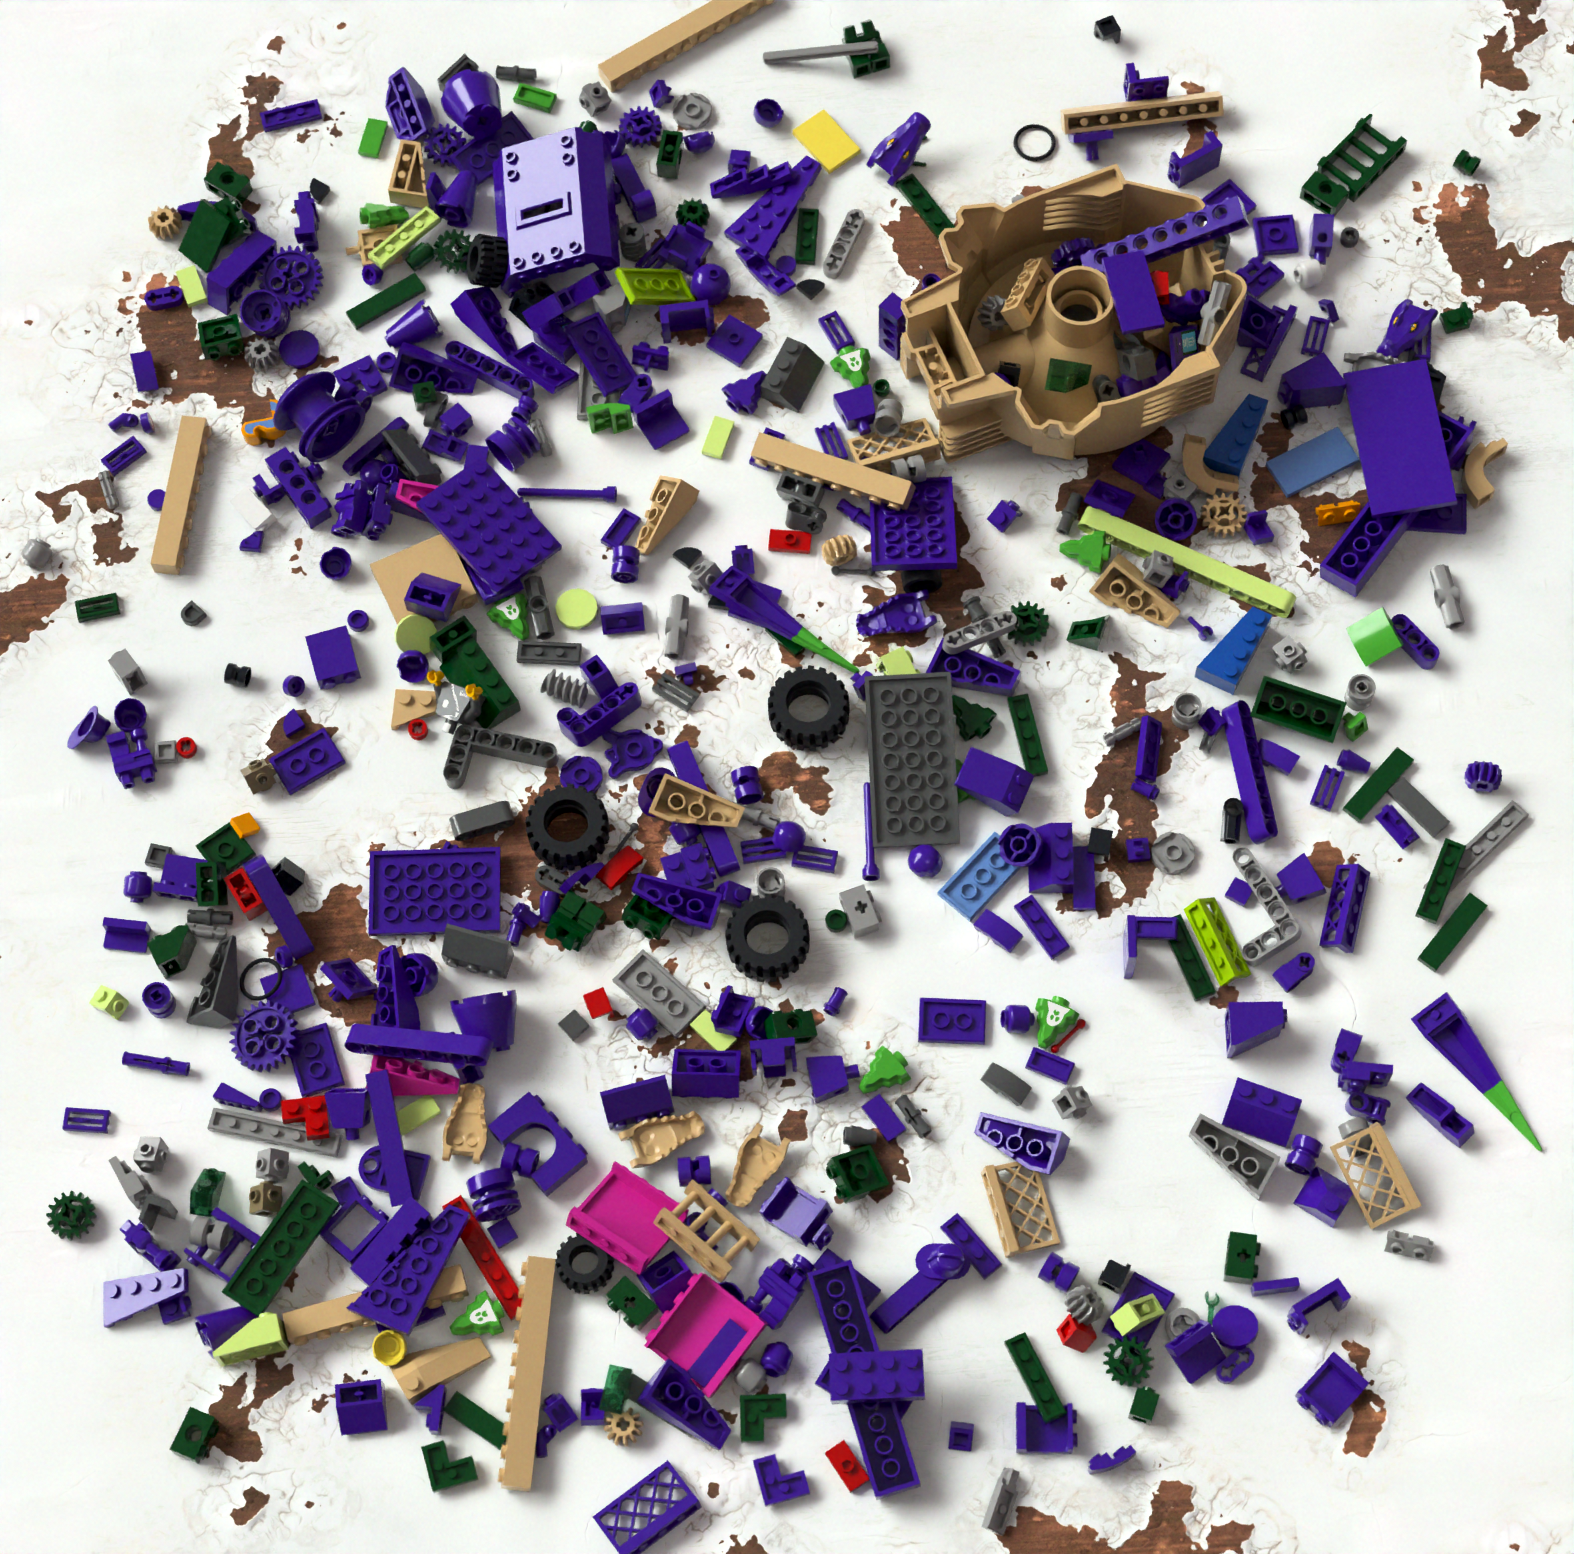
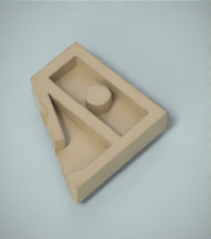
[391,689,437,730]

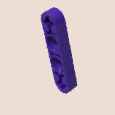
[342,417,409,476]

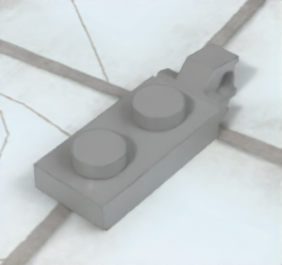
[982,1467,1020,1536]

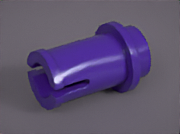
[1131,778,1160,801]
[511,902,541,928]
[824,987,848,1017]

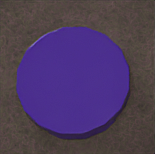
[279,330,320,369]
[560,756,603,793]
[1212,1305,1258,1350]

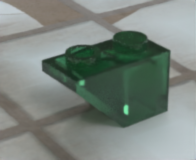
[1045,358,1092,393]
[190,1168,226,1217]
[599,1364,634,1415]

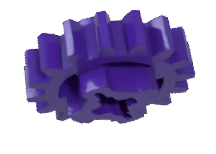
[618,106,662,148]
[423,123,466,167]
[1051,237,1095,267]

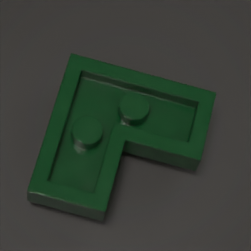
[740,1394,787,1443]
[421,1440,479,1493]

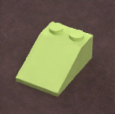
[213,1312,289,1366]

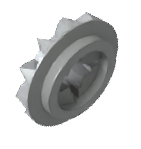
[1165,1308,1200,1340]

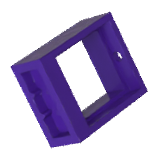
[319,1192,389,1265]

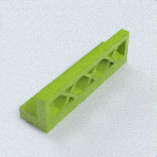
[1183,897,1251,987]

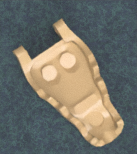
[442,1083,487,1165]
[618,1111,705,1169]
[725,1123,791,1208]

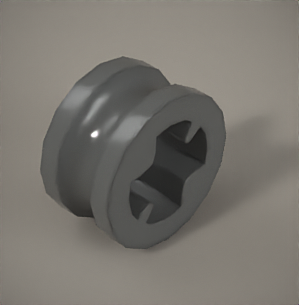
[1340,227,1359,248]
[1199,732,1216,753]

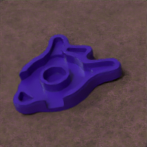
[602,729,663,779]

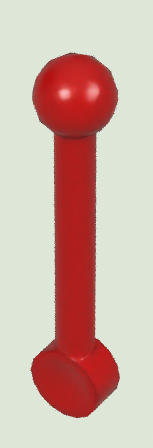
[1051,1019,1086,1053]

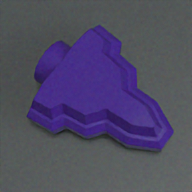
[721,370,767,415]

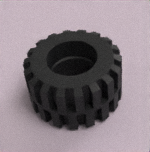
[467,234,508,288]
[555,1233,614,1294]

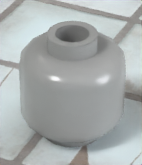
[21,537,53,569]
[732,1358,768,1393]

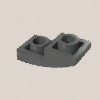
[980,1062,1032,1106]

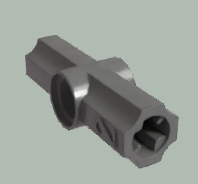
[524,575,555,640]

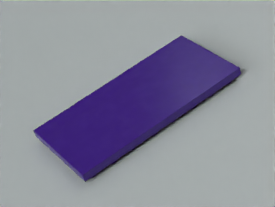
[1343,359,1457,519]

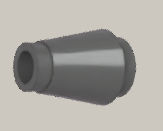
[843,1125,877,1147]

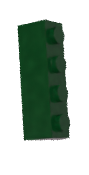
[439,636,521,730]
[1250,676,1347,744]

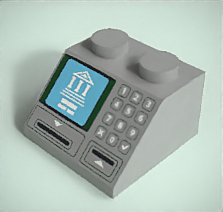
[593,282,632,333]

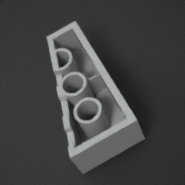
[1189,1113,1281,1200]

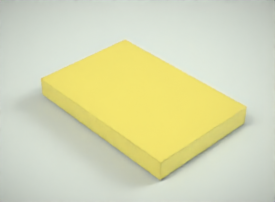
[792,109,861,174]

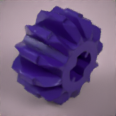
[1464,760,1502,793]

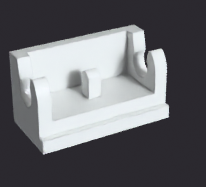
[229,486,278,532]

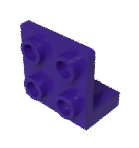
[1123,62,1169,102]
[632,389,690,450]
[152,854,209,902]
[1165,1320,1226,1384]

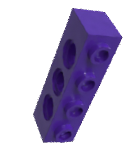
[879,292,906,360]
[264,447,332,529]

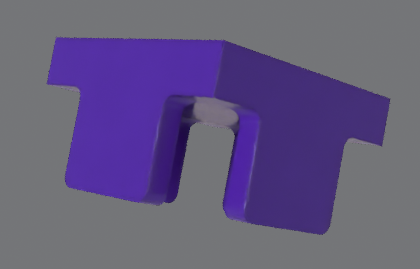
[658,221,713,276]
[750,1037,797,1078]

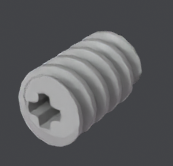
[540,669,588,708]

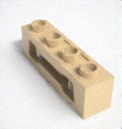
[1000,257,1055,332]

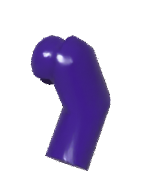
[108,413,139,432]
[535,1424,557,1458]

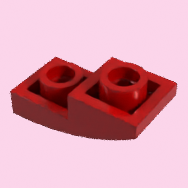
[596,845,644,890]

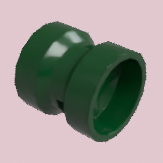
[1453,149,1481,177]

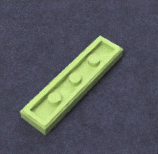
[368,206,441,270]

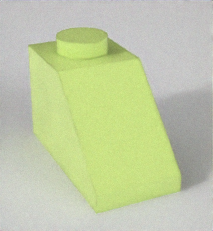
[1110,1293,1165,1336]

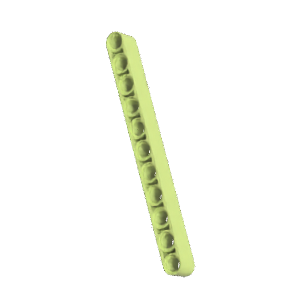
[1078,506,1297,618]

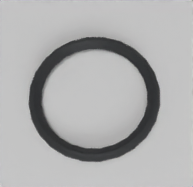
[1013,124,1056,161]
[240,958,283,1001]

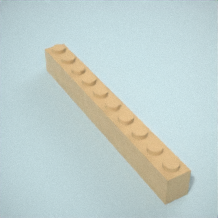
[598,0,774,93]
[497,1256,555,1492]

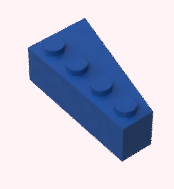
[1203,394,1269,480]
[1195,607,1272,695]

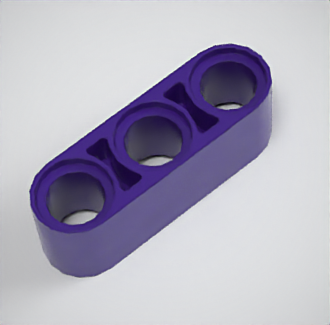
[1391,614,1440,670]

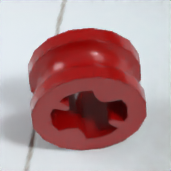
[408,719,428,741]
[176,737,197,759]

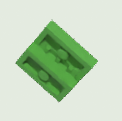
[586,403,633,434]
[1346,607,1403,667]

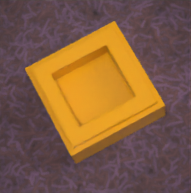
[229,812,261,839]

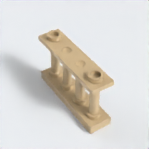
[653,1179,760,1283]

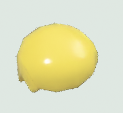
[372,1329,407,1366]

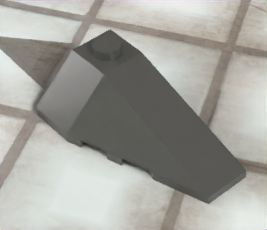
[186,935,238,1028]

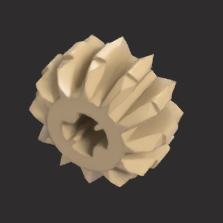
[148,205,183,240]
[821,534,857,567]
[604,1406,644,1447]

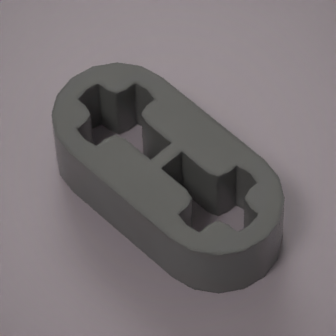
[423,392,448,430]
[535,865,573,898]

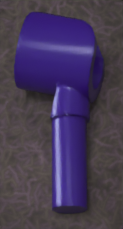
[1187,616,1213,641]

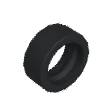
[901,569,942,593]

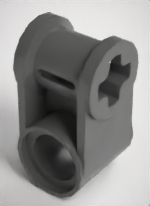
[1092,374,1121,403]
[785,502,827,534]

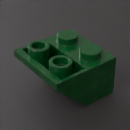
[147,924,197,979]

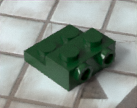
[213,196,252,250]
[197,314,245,361]
[621,894,674,940]
[826,1145,889,1204]

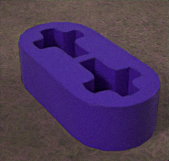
[144,286,184,311]
[1215,1347,1255,1384]

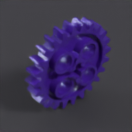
[257,245,324,311]
[229,1000,300,1073]

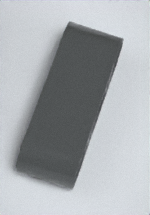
[449,801,515,841]

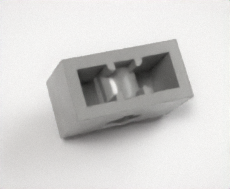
[107,649,148,696]
[839,884,882,939]

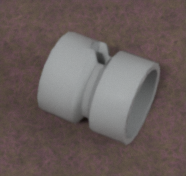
[873,398,904,437]
[891,455,926,483]
[1344,674,1376,711]
[1171,693,1202,730]
[756,867,786,899]
[1338,1117,1376,1157]
[189,1215,230,1252]

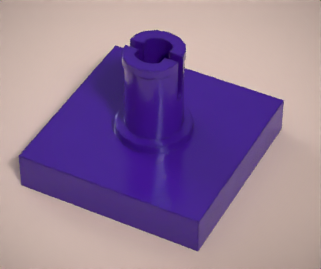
[1068,129,1114,161]
[1112,438,1171,488]
[320,958,377,1002]

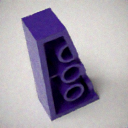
[206,230,277,316]
[926,638,1021,697]
[350,1196,433,1287]

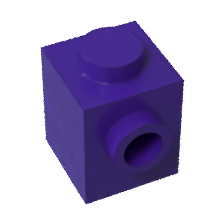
[439,403,473,438]

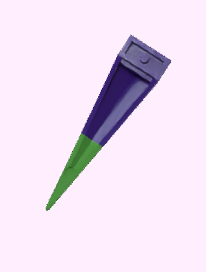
[708,565,860,674]
[1411,992,1542,1151]

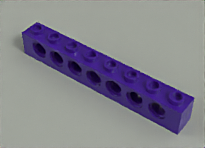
[1080,196,1250,276]

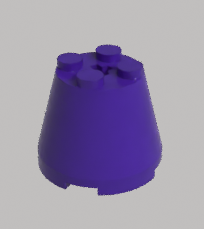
[441,69,503,140]
[450,990,517,1052]

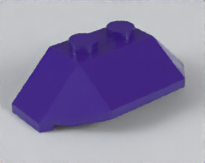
[385,66,435,141]

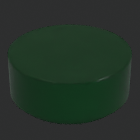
[825,909,847,933]

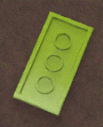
[615,268,696,305]

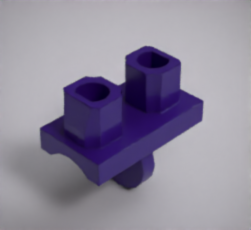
[632,342,669,373]

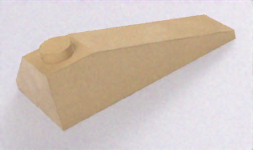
[635,475,700,555]
[1089,553,1181,628]
[648,773,745,828]
[389,1337,491,1405]

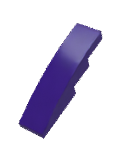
[710,161,793,199]

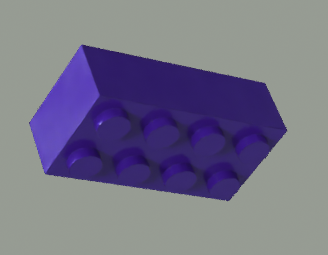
[829,1349,925,1404]

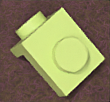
[89,985,129,1020]

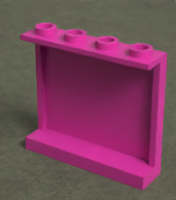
[566,1161,689,1275]
[644,1272,768,1398]

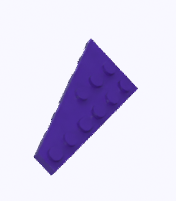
[724,155,822,262]
[347,1204,471,1336]

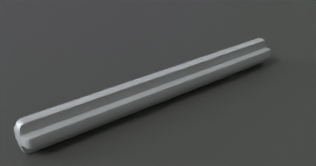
[763,41,879,64]

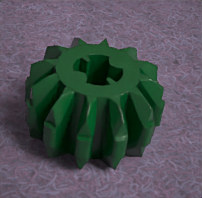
[676,197,710,228]

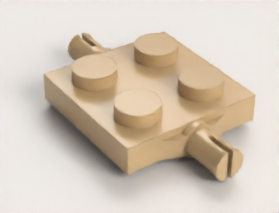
[346,224,415,267]

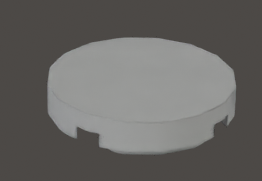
[673,93,712,130]
[1151,832,1195,875]

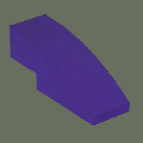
[1406,1082,1475,1148]

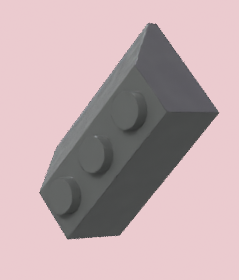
[761,337,825,413]
[381,429,442,485]
[441,924,514,979]

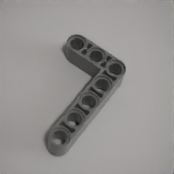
[443,725,559,789]

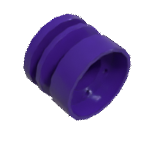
[240,289,291,339]
[485,416,541,472]
[466,1168,522,1222]

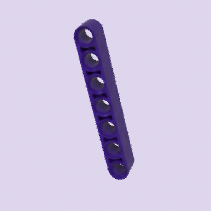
[1222,700,1278,845]
[667,740,740,878]
[344,1024,494,1066]

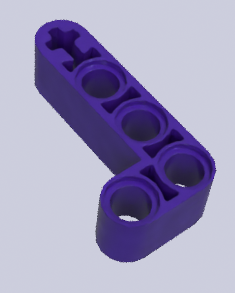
[612,153,657,224]
[556,682,642,747]

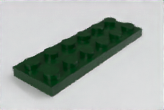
[222,1179,340,1317]

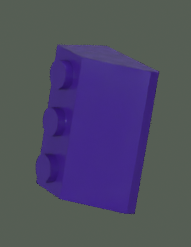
[1028,823,1074,893]
[672,1049,741,1099]
[600,1075,674,1130]
[1221,1077,1302,1148]

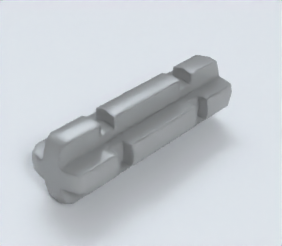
[530,419,552,457]
[98,470,119,509]
[1103,718,1141,746]
[185,922,227,940]

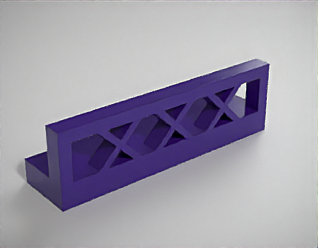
[1240,304,1298,383]
[1319,864,1370,953]

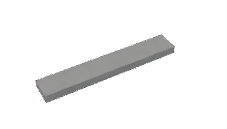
[1423,800,1529,894]
[207,1107,343,1158]

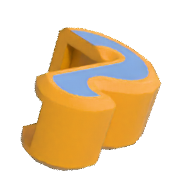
[241,399,287,446]

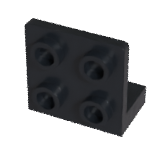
[508,281,555,330]

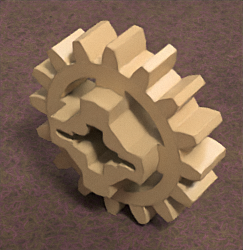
[1200,493,1247,538]

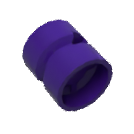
[334,381,373,414]
[611,545,640,583]
[730,766,764,805]
[142,982,176,1019]
[1284,1134,1323,1176]
[500,1142,540,1179]
[677,1155,711,1187]
[1038,1252,1080,1294]

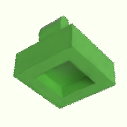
[1342,712,1368,742]

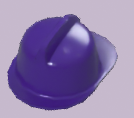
[67,705,111,749]
[638,767,676,817]
[915,1243,971,1280]

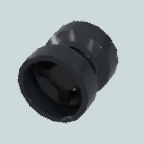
[1280,404,1308,430]
[224,663,251,688]

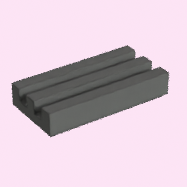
[652,672,699,712]

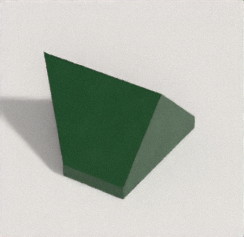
[1066,615,1110,651]

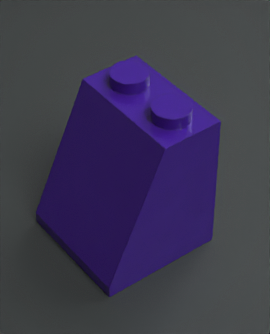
[1277,352,1347,410]
[1224,1001,1287,1058]

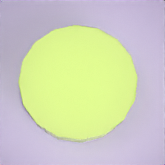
[555,588,598,630]
[394,614,437,655]

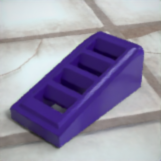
[426,172,446,210]
[1152,351,1172,384]
[213,1082,263,1113]

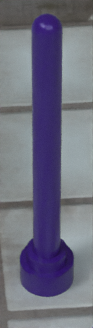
[517,486,617,503]
[862,782,880,881]

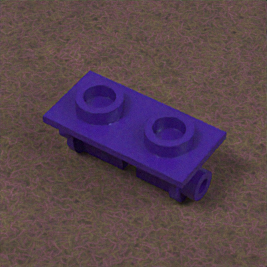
[1375,804,1420,850]

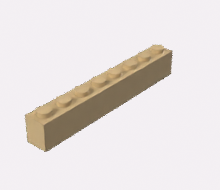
[1060,91,1224,134]
[150,415,212,575]
[750,432,916,511]
[282,1264,469,1346]

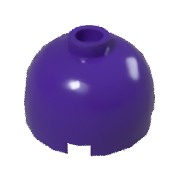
[690,264,731,305]
[1155,497,1197,541]
[998,823,1043,867]
[400,953,439,997]

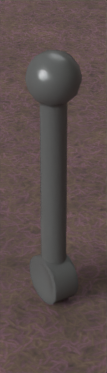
[831,566,875,576]
[609,823,639,859]

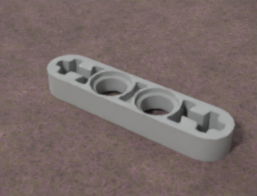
[823,209,865,279]
[942,611,1017,654]

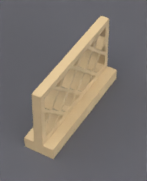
[847,418,941,474]
[1330,1122,1422,1229]
[981,1162,1060,1258]

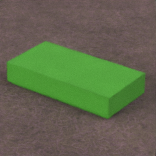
[513,83,557,113]
[358,118,388,158]

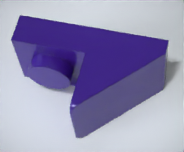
[414,1385,447,1436]

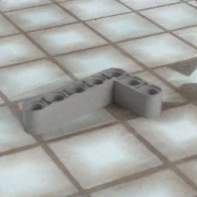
[1232,847,1302,966]

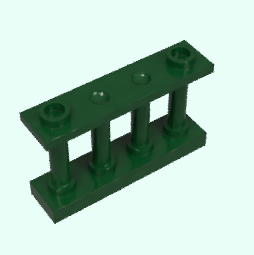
[1317,113,1408,203]

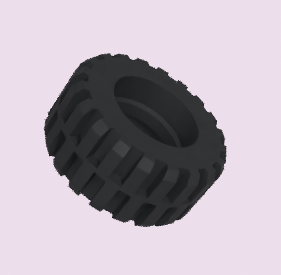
[768,665,850,751]
[525,784,610,871]
[725,894,810,982]

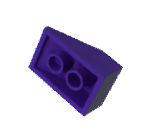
[954,747,1034,817]

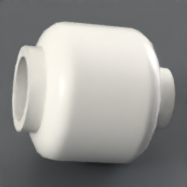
[1293,259,1325,288]

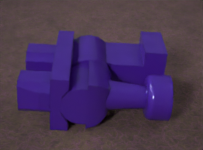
[294,191,320,253]
[1160,288,1211,325]
[331,480,372,538]
[105,728,157,789]
[119,1219,182,1272]
[744,1258,808,1330]

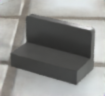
[138,1193,178,1231]

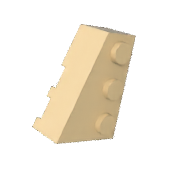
[388,139,429,208]

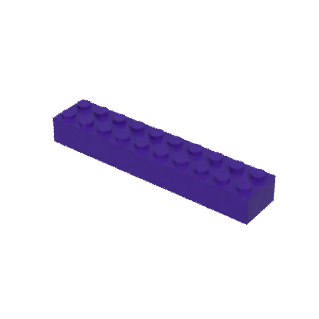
[1320,410,1473,598]
[807,1260,921,1500]

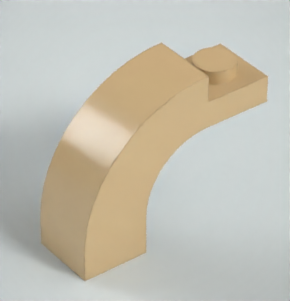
[1182,434,1239,495]
[1461,438,1508,509]

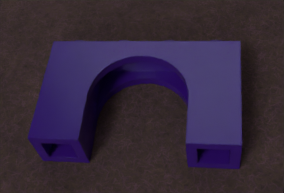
[522,268,612,330]
[488,1092,588,1197]

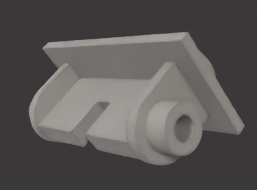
[1384,1230,1434,1261]

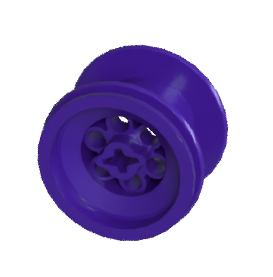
[273,371,366,463]

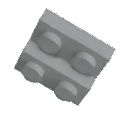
[108,1156,153,1209]

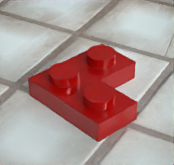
[281,1095,330,1141]

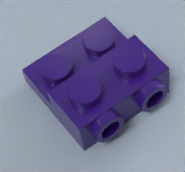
[361,483,393,541]
[660,843,717,890]
[1338,1061,1393,1095]

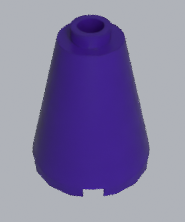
[433,170,478,228]
[384,299,444,349]
[194,1306,259,1359]

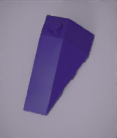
[389,342,479,393]

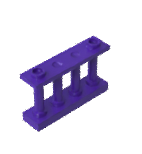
[184,1207,261,1284]

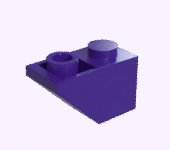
[580,654,619,701]

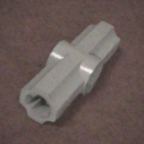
[1197,280,1232,346]
[1430,564,1465,630]
[664,594,690,660]

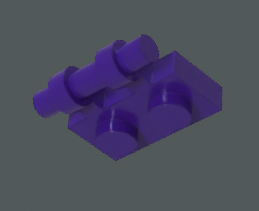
[1235,254,1285,300]

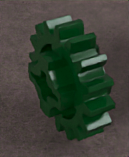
[433,229,472,274]
[1003,601,1049,647]
[46,1190,97,1241]
[1103,1335,1154,1387]

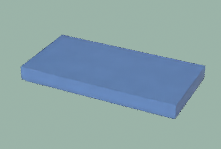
[1265,427,1359,498]
[937,832,1021,922]

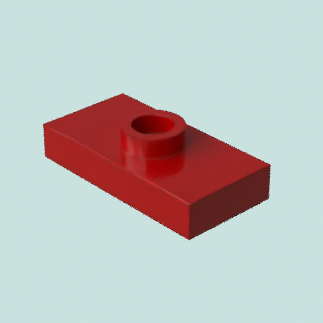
[768,529,812,554]
[825,1440,870,1493]

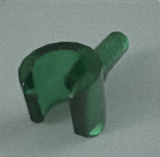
[1204,1291,1220,1325]

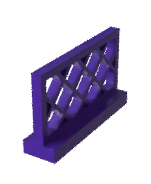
[593,1460,702,1554]

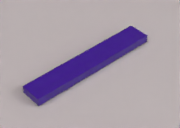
[365,1069,414,1207]

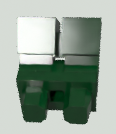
[841,19,890,79]
[545,890,607,952]

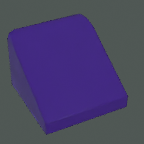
[948,1421,974,1452]

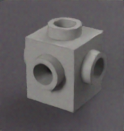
[578,81,612,118]
[1163,472,1198,502]
[1142,550,1175,588]
[688,560,723,595]
[1272,635,1308,674]
[1052,1085,1093,1119]
[133,1136,169,1173]
[255,1148,289,1184]

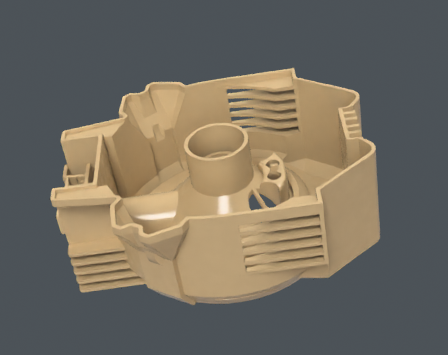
[900,164,1247,463]

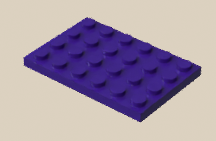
[416,457,562,596]
[870,477,957,571]
[368,847,501,937]

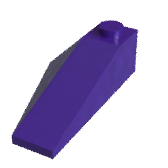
[450,286,518,360]
[632,873,722,931]
[371,945,421,1030]
[974,1112,1070,1175]
[637,1359,732,1450]

